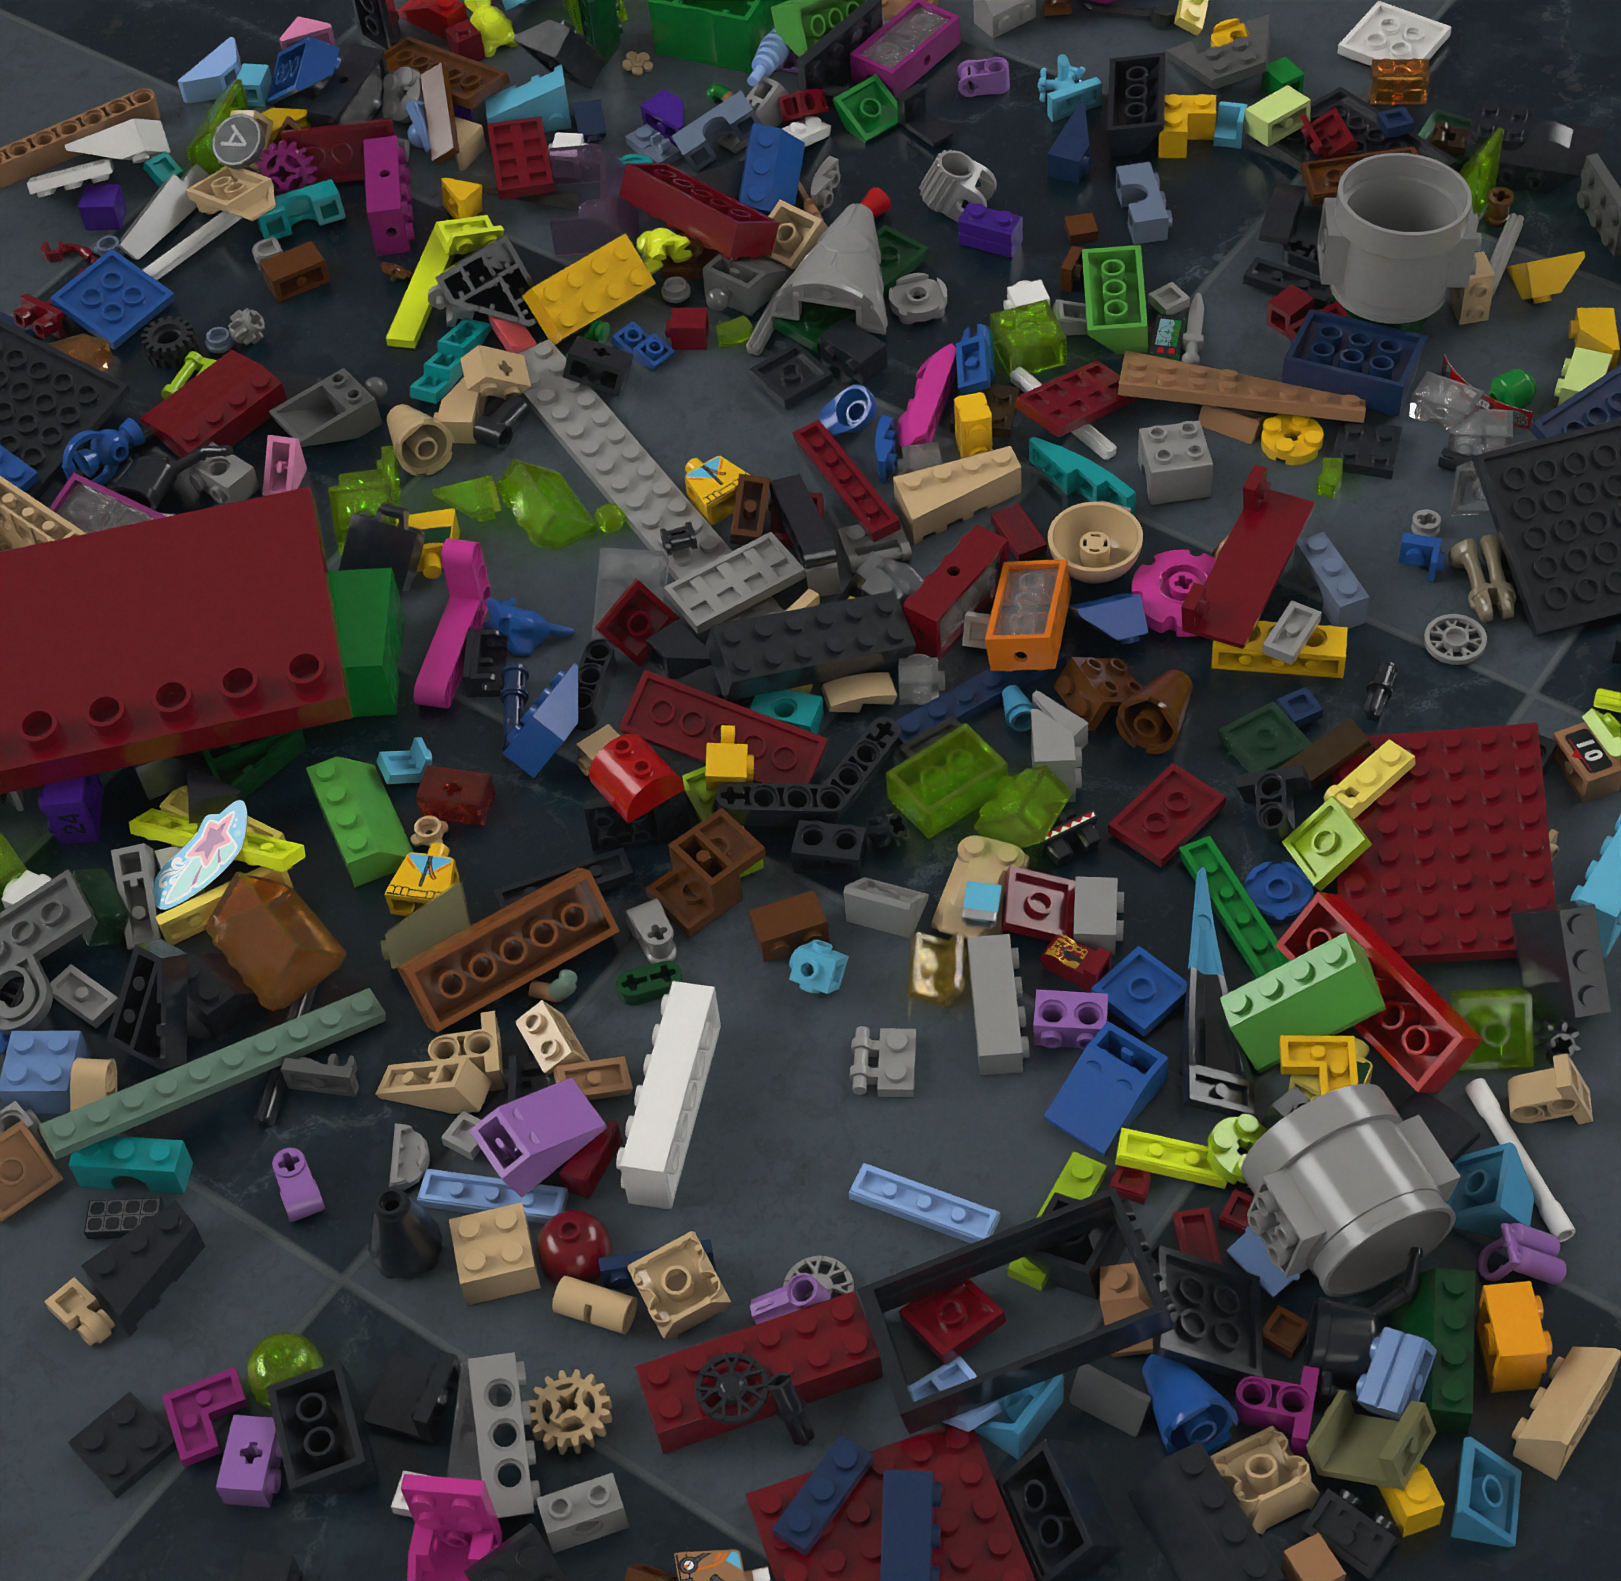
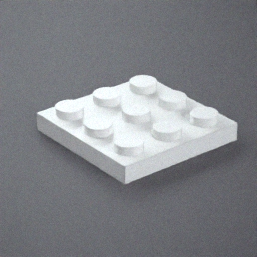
[1337,1,1451,81]
[27,157,114,198]

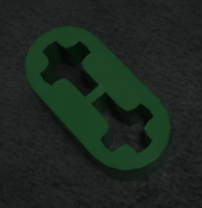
[616,961,683,1005]

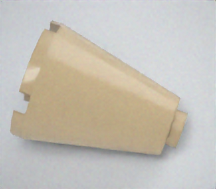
[387,404,454,476]

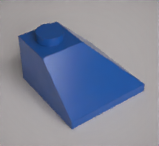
[1067,593,1148,644]

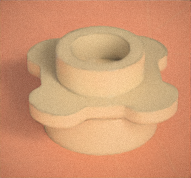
[411,816,448,846]

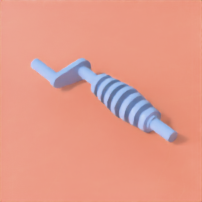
[747,27,791,87]

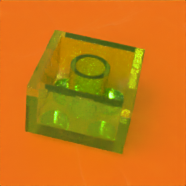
[990,300,1067,379]
[973,765,1073,849]

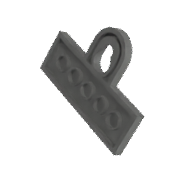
[0,869,98,1036]

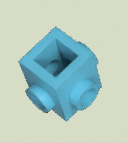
[789,940,849,994]

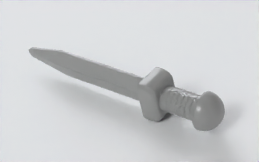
[1182,293,1204,365]

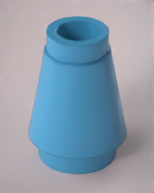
[1002,685,1036,732]

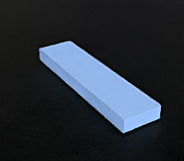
[848,1163,1000,1244]
[417,1168,569,1224]

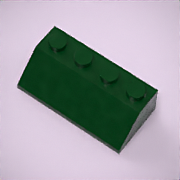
[1387,1267,1475,1435]

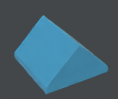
[974,1374,1064,1460]
[1450,1436,1522,1547]

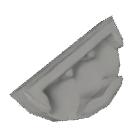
[389,1123,430,1191]

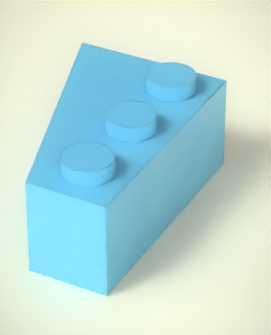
[485,64,572,133]

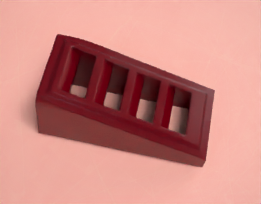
[559,1120,622,1199]

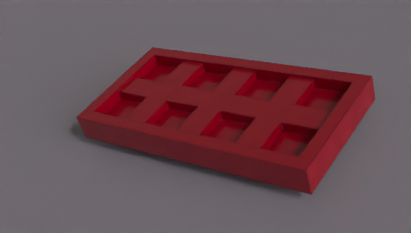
[487,117,555,200]
[1014,360,1139,438]

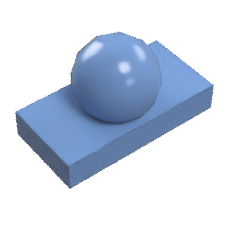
[405,100,431,153]

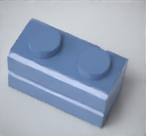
[1356,1327,1437,1421]

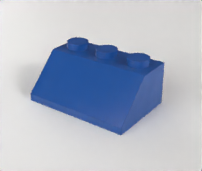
[738,123,805,216]

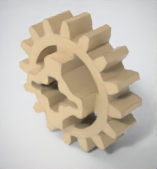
[529,1369,612,1455]

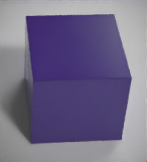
[78,184,127,231]

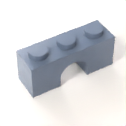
[672,91,763,173]
[1116,162,1173,245]
[1293,532,1369,629]

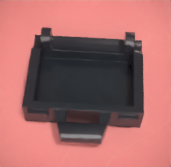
[338,502,426,591]

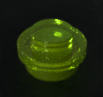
[595,504,626,532]

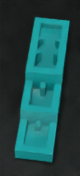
[410,318,491,404]
[1029,437,1136,515]

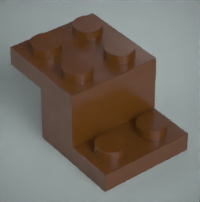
[646,808,766,937]

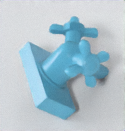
[1038,54,1102,122]

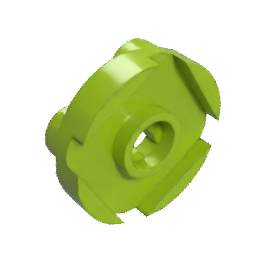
[1207,1114,1268,1188]

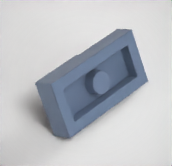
[625,124,682,164]

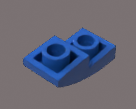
[611,321,675,370]
[875,415,899,484]

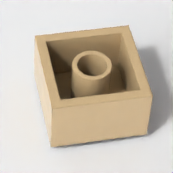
[449,1202,541,1306]

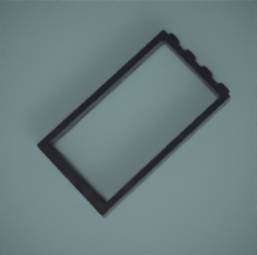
[857,1187,1176,1434]

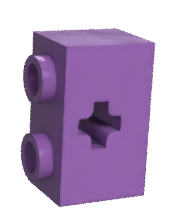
[216,1415,282,1507]

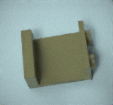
[1306,1390,1436,1490]

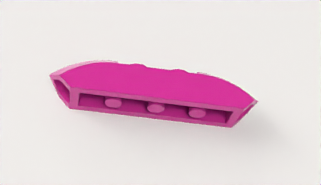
[897,343,957,459]

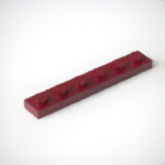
[793,420,901,542]

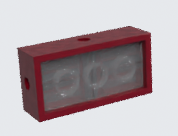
[902,524,1009,664]

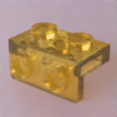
[907,932,967,1008]

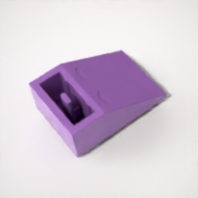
[469,1077,608,1198]

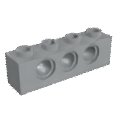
[468,1352,540,1520]

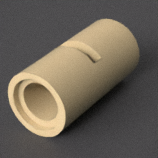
[552,1276,637,1334]

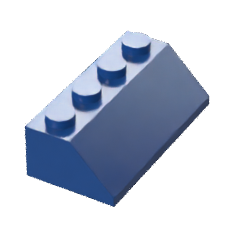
[265,36,341,105]

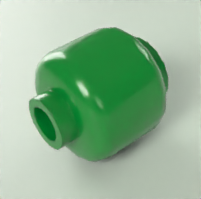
[1488,369,1537,409]

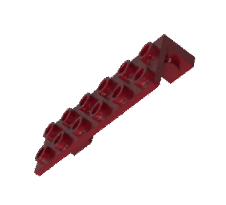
[1181,465,1315,649]

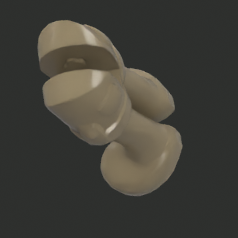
[1448,534,1517,623]

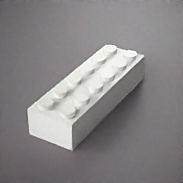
[616,981,721,1210]

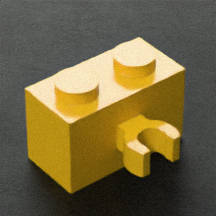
[706,725,754,791]

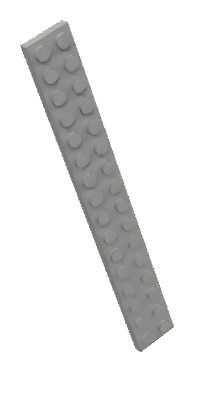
[518,339,785,625]

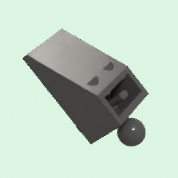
[703,253,797,316]
[269,368,387,447]

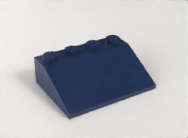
[1281,309,1427,417]

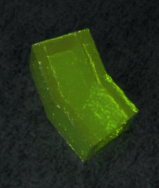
[715,315,753,349]
[1316,458,1343,499]

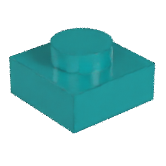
[143,151,183,188]

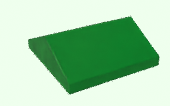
[833,74,900,144]

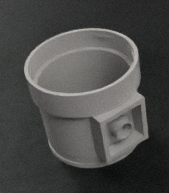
[1317,153,1482,324]
[1241,1084,1460,1297]

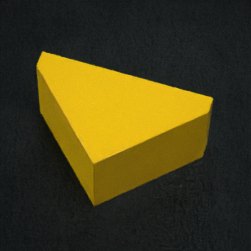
[441,178,483,219]

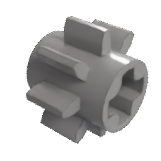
[228,308,265,346]

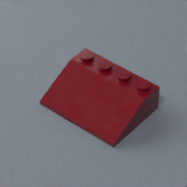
[140,350,287,458]

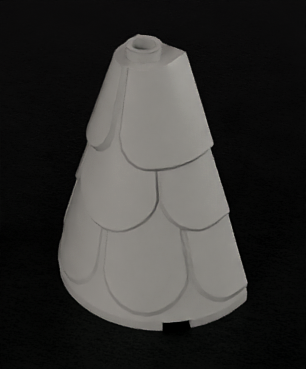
[771,204,888,335]

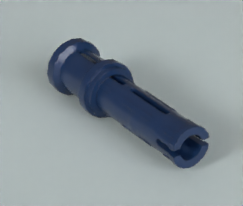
[500,663,529,752]

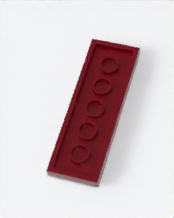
[619,669,829,784]

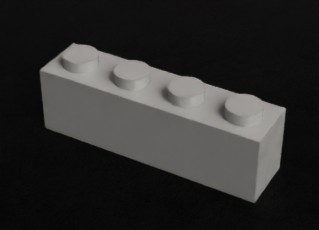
[967,934,1029,1076]

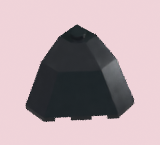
[435,235,538,327]

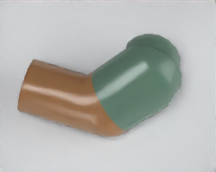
[528,970,578,1002]

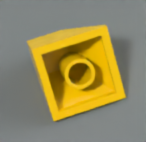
[1507,251,1585,304]

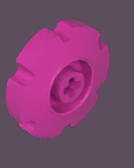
[1131,550,1217,637]

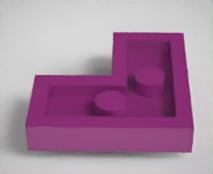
[162,1367,249,1467]

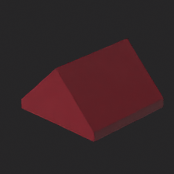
[595,578,680,667]

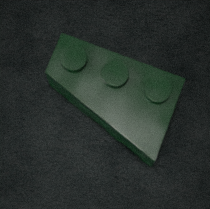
[200,729,307,800]

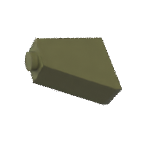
[381,881,471,969]

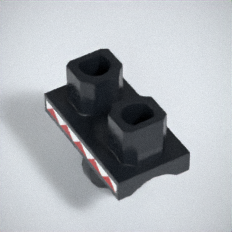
[1036,806,1101,866]

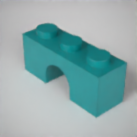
[256,179,346,239]
[68,1136,193,1194]

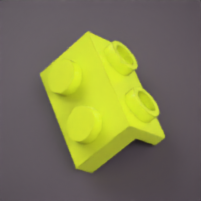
[434,215,504,255]

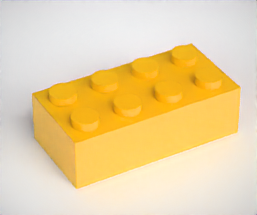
[522,233,656,345]

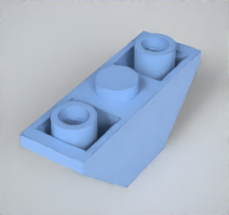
[178,37,241,104]

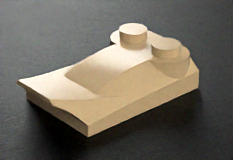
[186,166,276,221]
[931,835,1029,939]

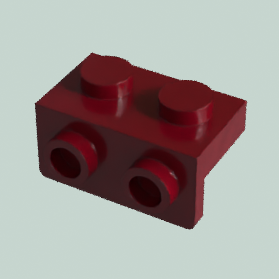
[1299,108,1359,159]

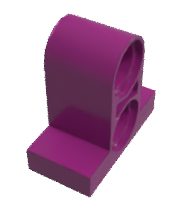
[1234,1366,1319,1457]

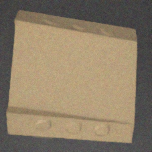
[627,1231,731,1339]
[1209,1425,1320,1535]

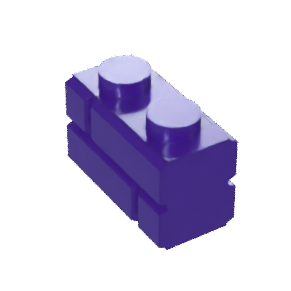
[958,203,1023,258]

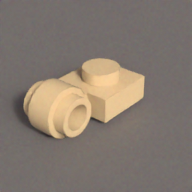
[44,1277,115,1346]

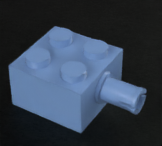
[0,1031,116,1114]

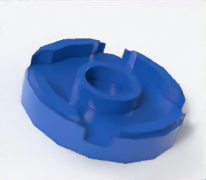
[1244,861,1314,924]

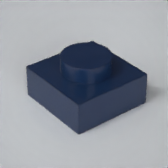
[1377,107,1415,138]
[1277,687,1324,730]

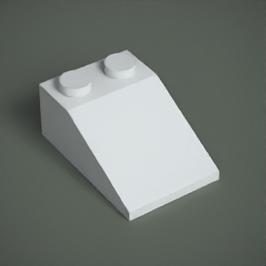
[65,118,171,163]

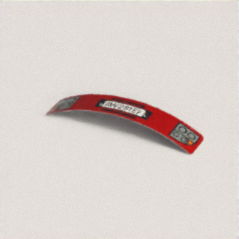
[1441,354,1534,429]

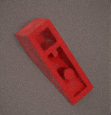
[396,0,468,41]

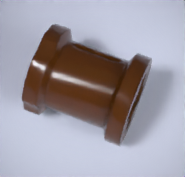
[1484,187,1514,227]

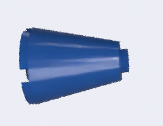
[1142,1354,1238,1455]

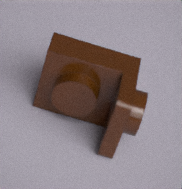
[1060,245,1086,292]

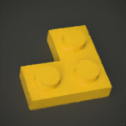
[1279,1035,1358,1096]

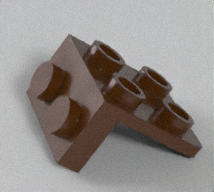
[1053,657,1143,731]

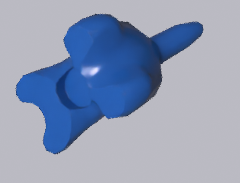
[483,597,575,657]

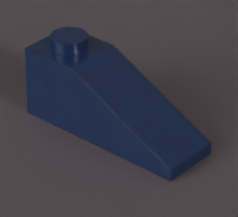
[1047,103,1092,184]

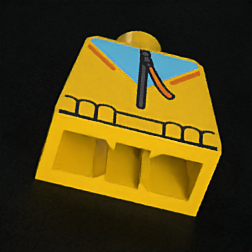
[684,456,750,526]
[385,843,459,916]

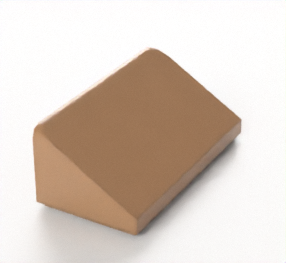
[1198,405,1267,444]

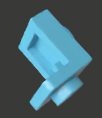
[376,737,432,784]

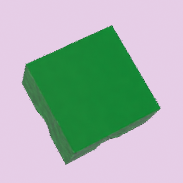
[648,0,788,74]
[328,568,405,717]

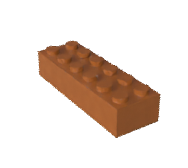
[396,868,620,1032]

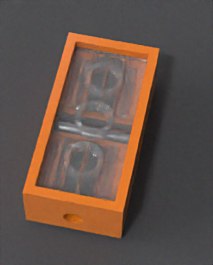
[985,559,1072,672]

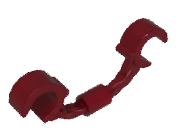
[41,241,98,276]

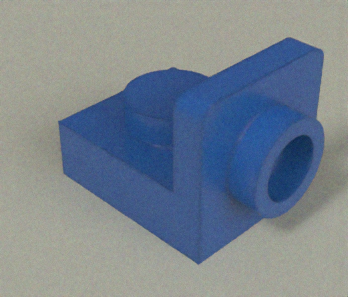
[1399,532,1446,582]

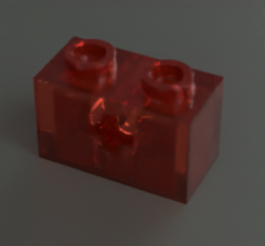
[416,765,496,826]

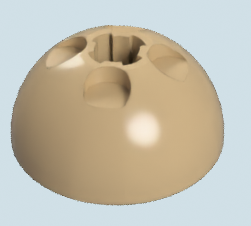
[1048,502,1143,584]

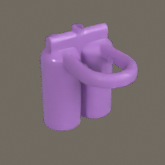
[1478,1223,1567,1285]

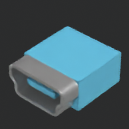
[961,881,1002,929]

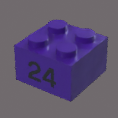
[38,774,104,846]

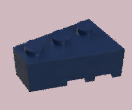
[880,1470,942,1581]

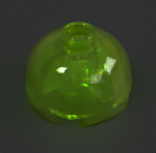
[246,1332,325,1410]

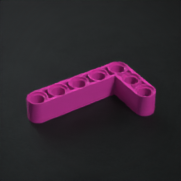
[414,538,491,709]

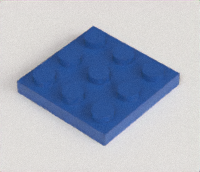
[50,248,175,350]

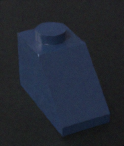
[573,99,606,143]

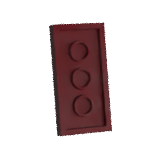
[281,118,395,187]

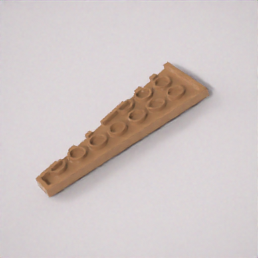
[1118,350,1366,423]

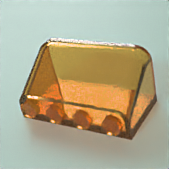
[204,872,347,1010]

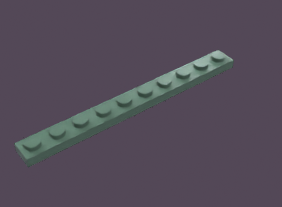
[39,988,386,1160]

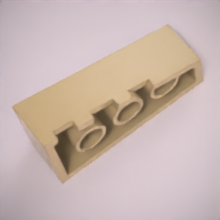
[893,446,1022,545]

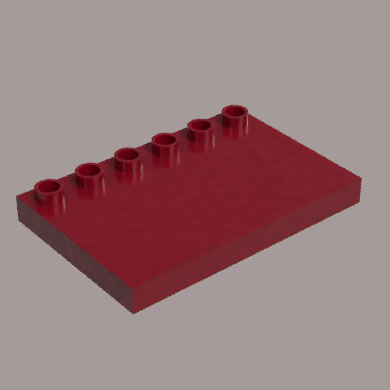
[0,487,353,794]

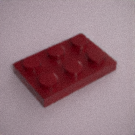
[1108,763,1226,868]

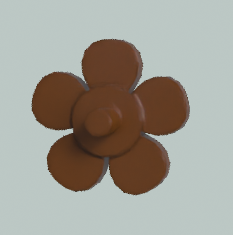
[380,262,412,281]

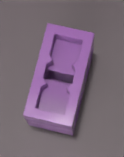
[1033,989,1108,1050]

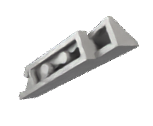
[119,163,210,260]

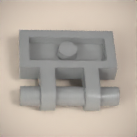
[849,1026,917,1097]

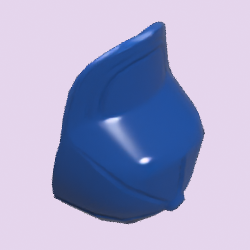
[819,384,877,437]

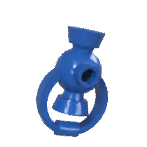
[62,418,146,486]

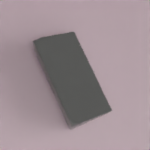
[1069,1364,1152,1437]

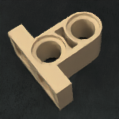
[428,1011,505,1091]
[1507,1053,1593,1125]
[70,1058,117,1112]

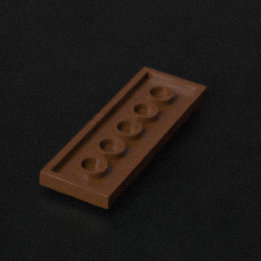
[384,36,510,109]

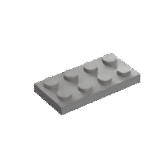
[664,532,806,634]

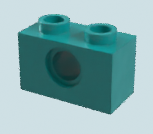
[750,689,824,735]

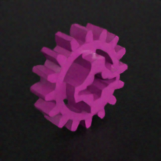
[256,140,317,196]

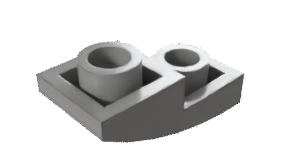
[811,156,840,214]

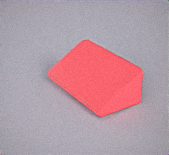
[488,315,537,354]

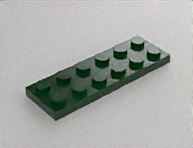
[773,225,930,353]

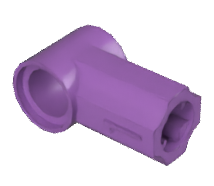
[749,1273,831,1324]

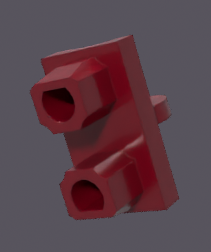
[13,293,67,339]

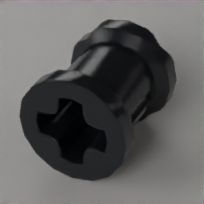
[660,522,698,556]

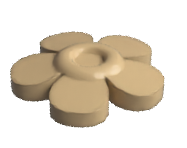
[622,51,653,76]

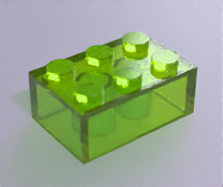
[886,723,1008,839]

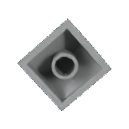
[844,877,929,939]

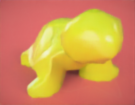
[463,0,519,57]
[636,228,693,275]

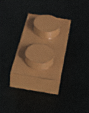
[553,1056,633,1100]

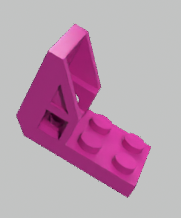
[401,1474,503,1581]

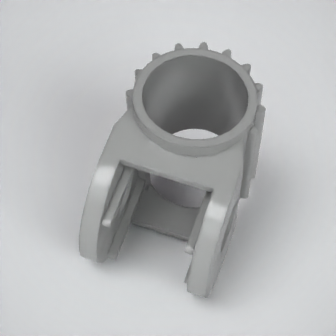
[919,149,997,222]

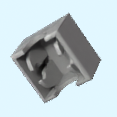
[1138,420,1213,505]

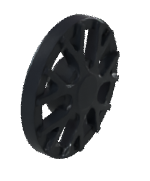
[695,1352,769,1424]

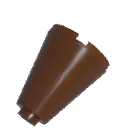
[1116,670,1193,754]

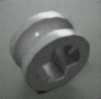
[1411,509,1441,538]

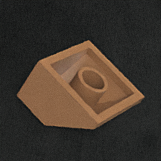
[1100,1263,1153,1357]

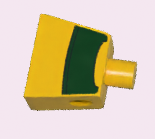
[397,508,460,579]

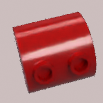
[589,734,684,824]

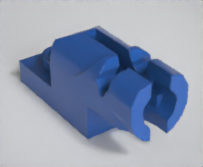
[956,324,995,396]

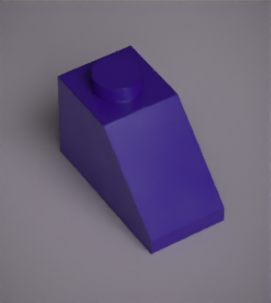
[640,89,686,147]

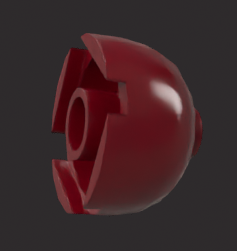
[537,1210,613,1284]

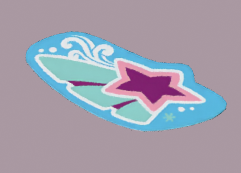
[154,800,247,910]

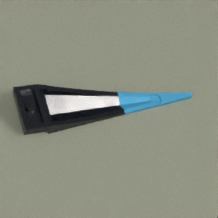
[1179,867,1255,1117]

